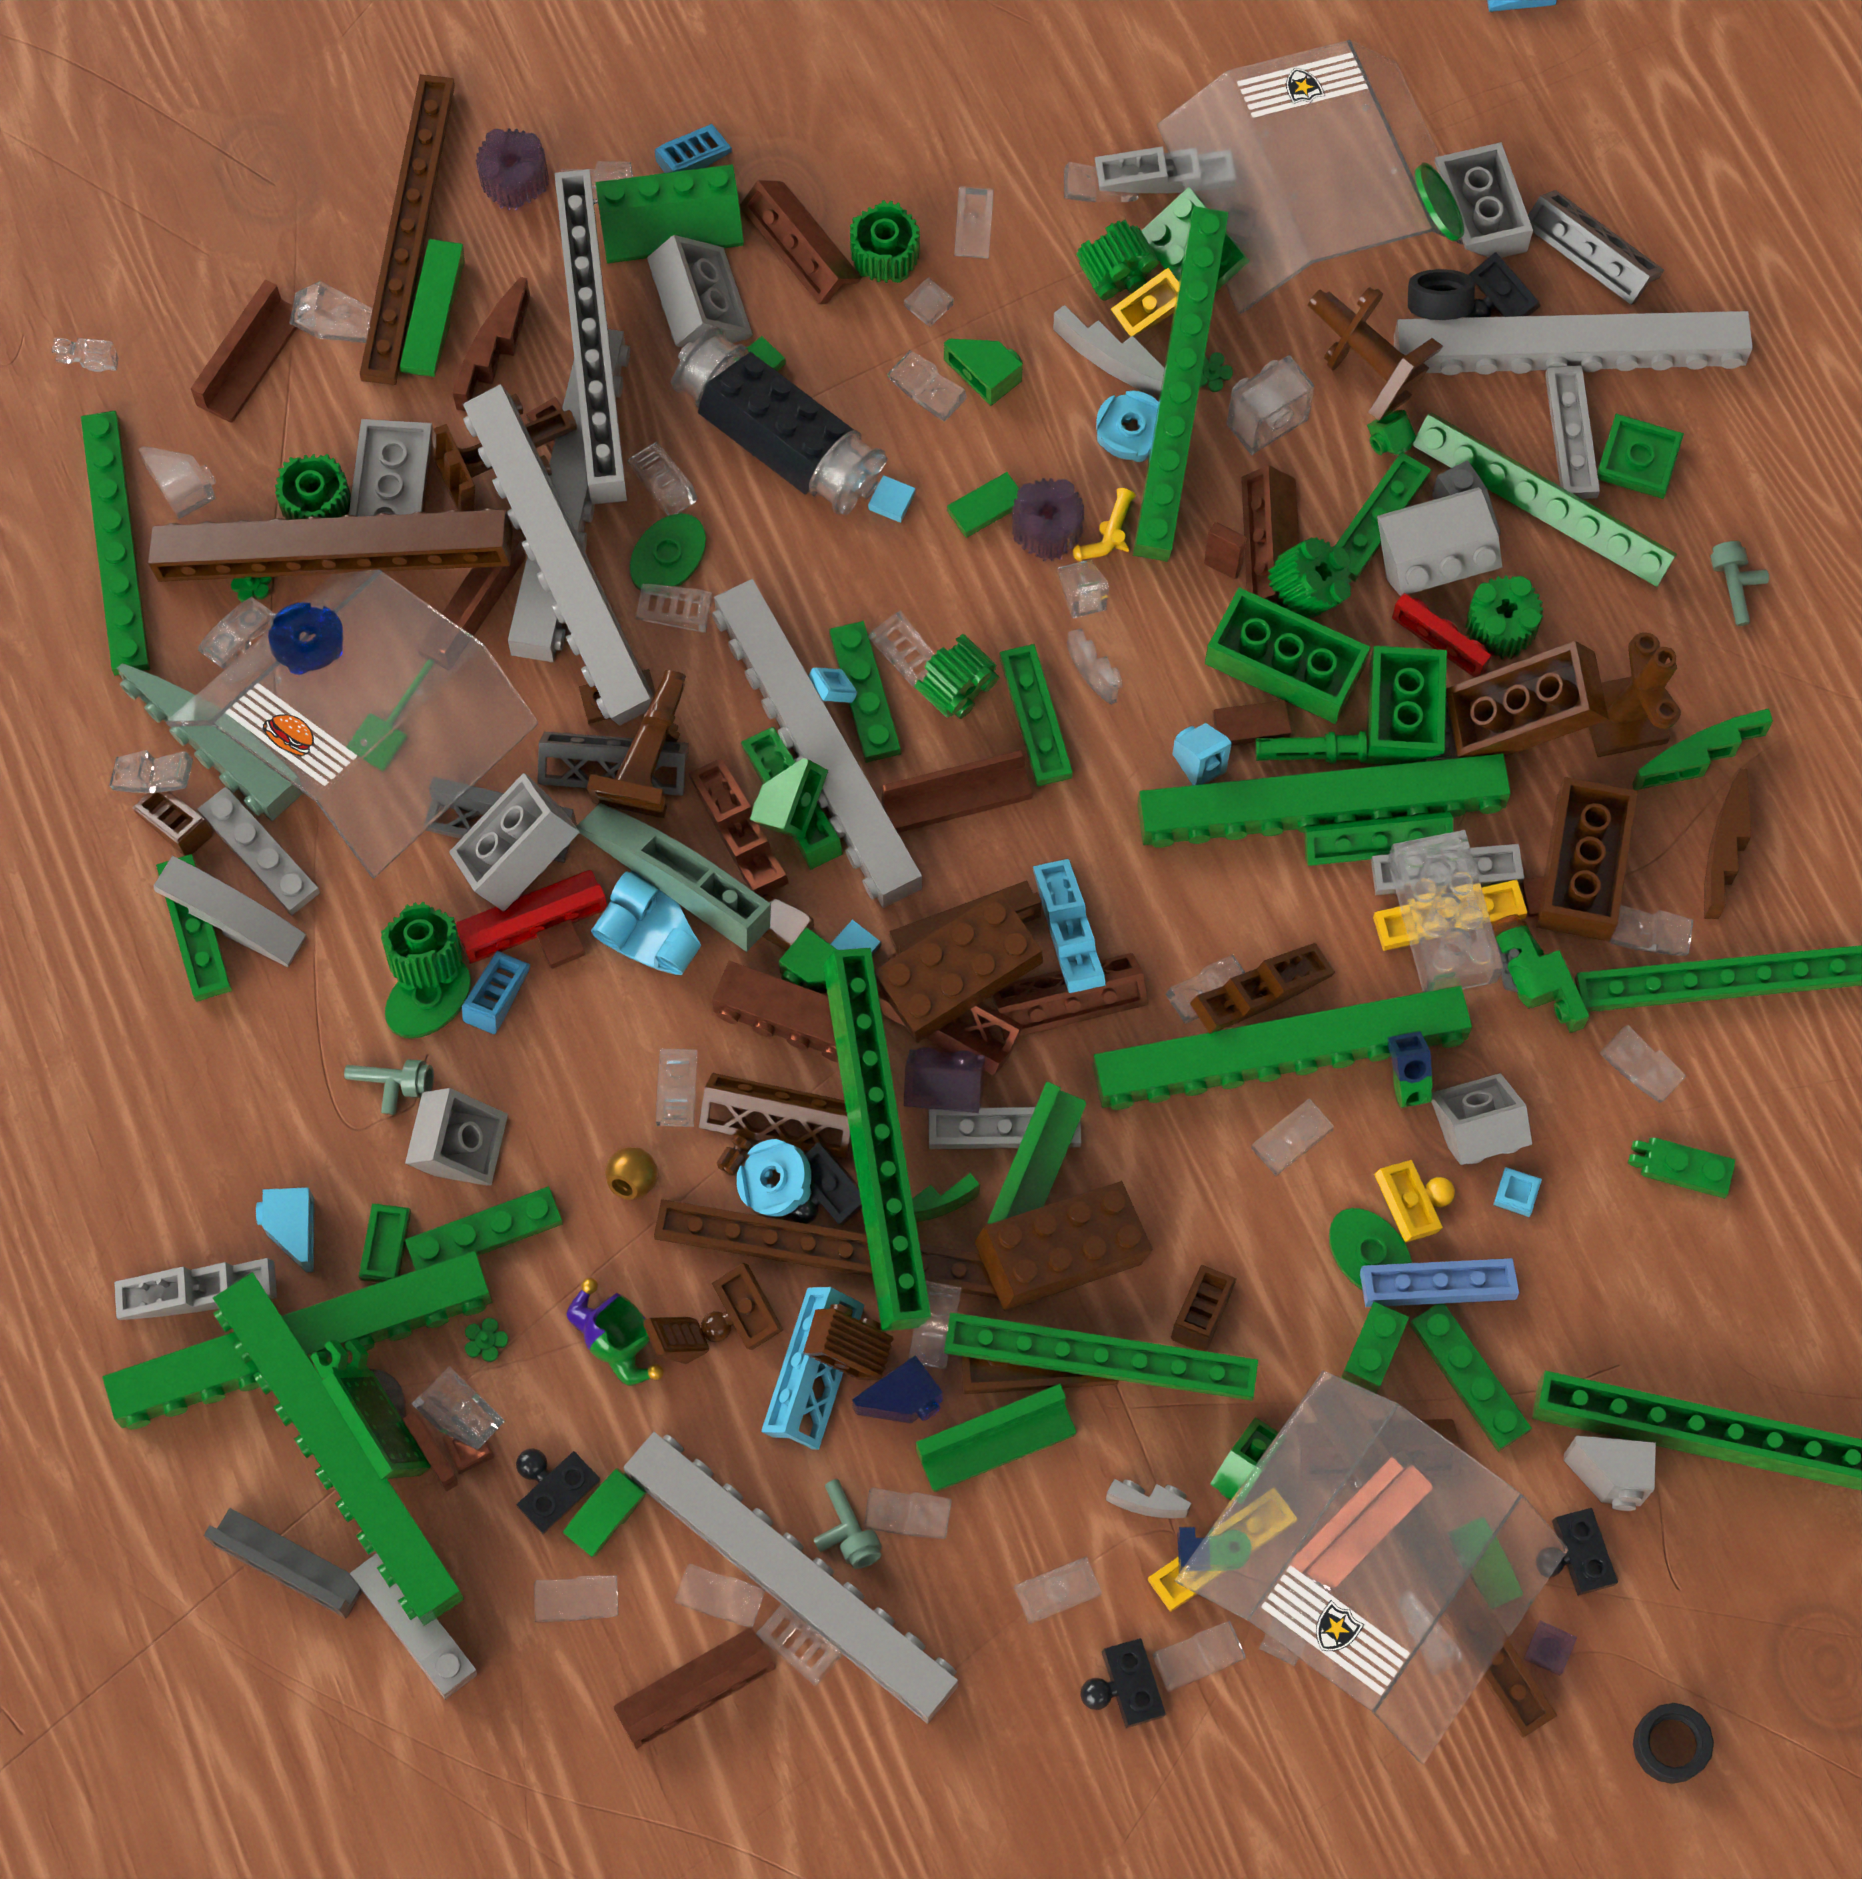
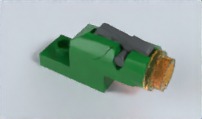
[1491,914,1589,1033]

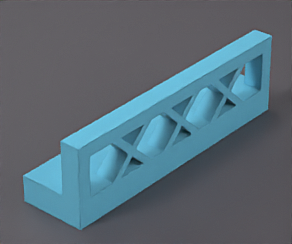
[761,1287,865,1450]

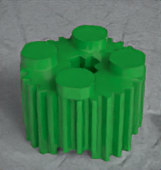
[850,200,920,283]
[1076,219,1159,301]
[275,454,351,520]
[1268,537,1352,618]
[1465,576,1544,660]
[914,634,1000,719]
[381,902,463,990]

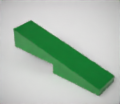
[400,239,465,377]
[741,727,843,870]

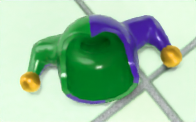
[566,1278,664,1386]

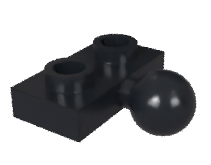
[1464,252,1541,318]
[789,1142,862,1225]
[516,1448,601,1534]
[1533,1508,1618,1596]
[1080,1638,1166,1728]

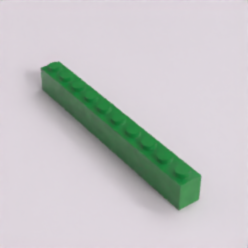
[1133,206,1229,562]
[1137,754,1511,848]
[823,948,931,1332]
[1092,985,1472,1110]
[102,1251,493,1430]
[213,1272,464,1626]
[1532,1370,1862,1491]

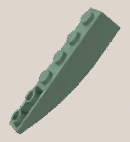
[117,663,304,821]
[576,803,771,952]

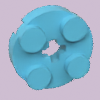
[1096,391,1159,462]
[737,1139,811,1217]

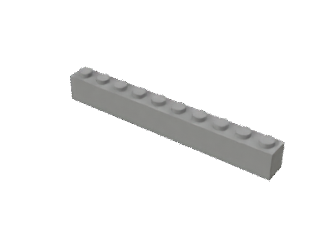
[554,169,627,505]
[1394,311,1753,375]
[508,329,630,662]
[463,384,654,726]
[712,579,922,908]
[623,1432,958,1724]

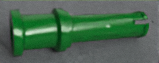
[1255,731,1367,764]

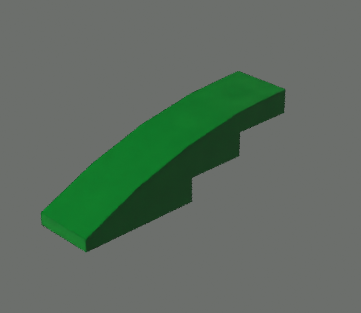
[1632,708,1773,790]

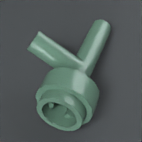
[1710,541,1769,626]
[344,1059,434,1115]
[814,1479,882,1569]

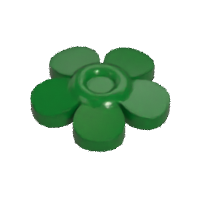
[1199,352,1233,392]
[231,577,272,603]
[465,1318,508,1362]

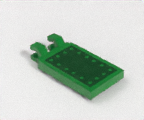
[310,1340,431,1480]

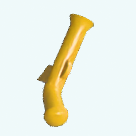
[1073,488,1136,562]

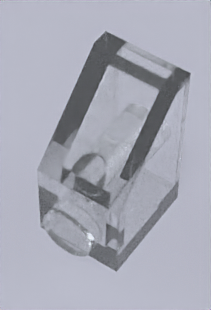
[290,281,373,343]
[138,446,216,519]
[411,1366,505,1450]

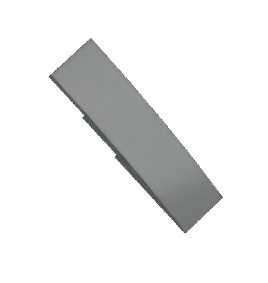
[1095,146,1238,193]
[1053,305,1164,398]
[154,855,307,967]
[114,1258,277,1320]

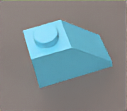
[1172,723,1232,785]
[256,1188,314,1272]

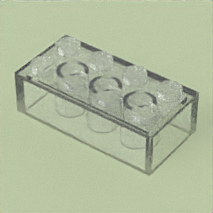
[1388,830,1503,992]

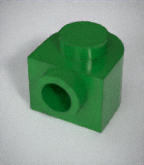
[1367,410,1416,455]

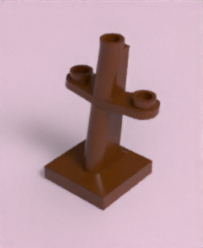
[1308,287,1443,421]
[433,394,577,512]
[1589,632,1681,757]
[587,670,686,818]

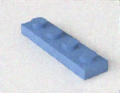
[1360,1258,1519,1307]

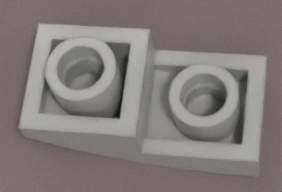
[1106,1479,1191,1519]

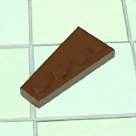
[961,1356,1119,1394]

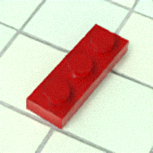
[1392,593,1492,678]

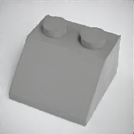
[1431,1073,1532,1165]
[405,1088,508,1186]
[1564,1435,1656,1511]

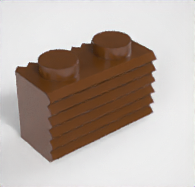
[803,1304,894,1381]

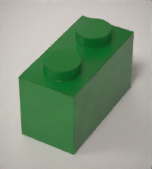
[1341,1302,1409,1397]

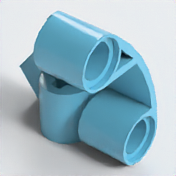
[591,870,701,975]

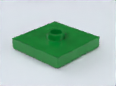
[1597,413,1684,499]

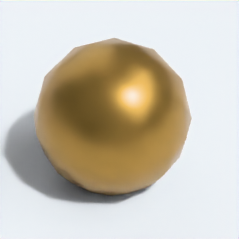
[605,1147,658,1200]

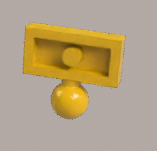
[1374,1160,1455,1243]

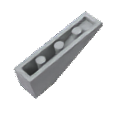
[350,1553,477,1700]

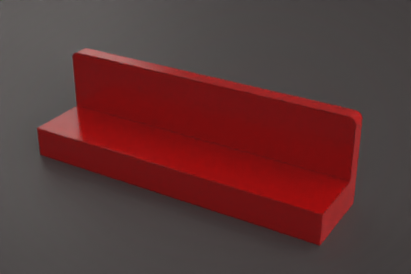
[456,870,607,964]

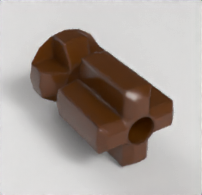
[717,1134,753,1176]

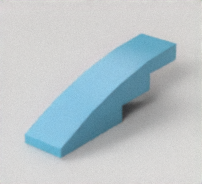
[1033,859,1106,993]

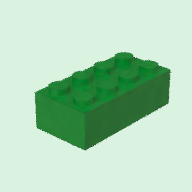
[1205,587,1371,724]

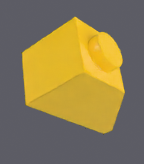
[1111,268,1179,337]

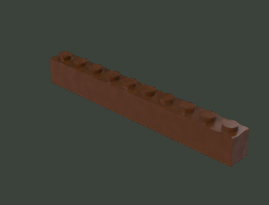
[148,508,513,582]

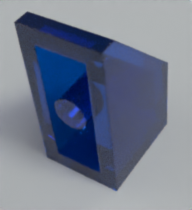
[852,1355,943,1424]

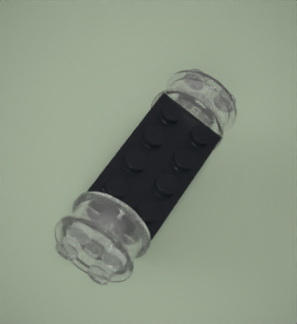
[671,326,888,516]

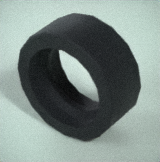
[1408,269,1475,320]
[1633,1703,1714,1784]

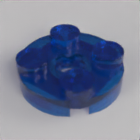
[268,602,344,675]

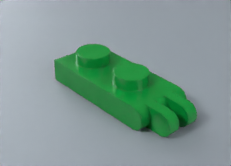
[1628,1137,1736,1199]

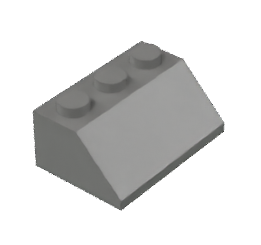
[1434,142,1533,258]
[647,235,753,352]
[1377,487,1503,596]
[449,773,579,911]

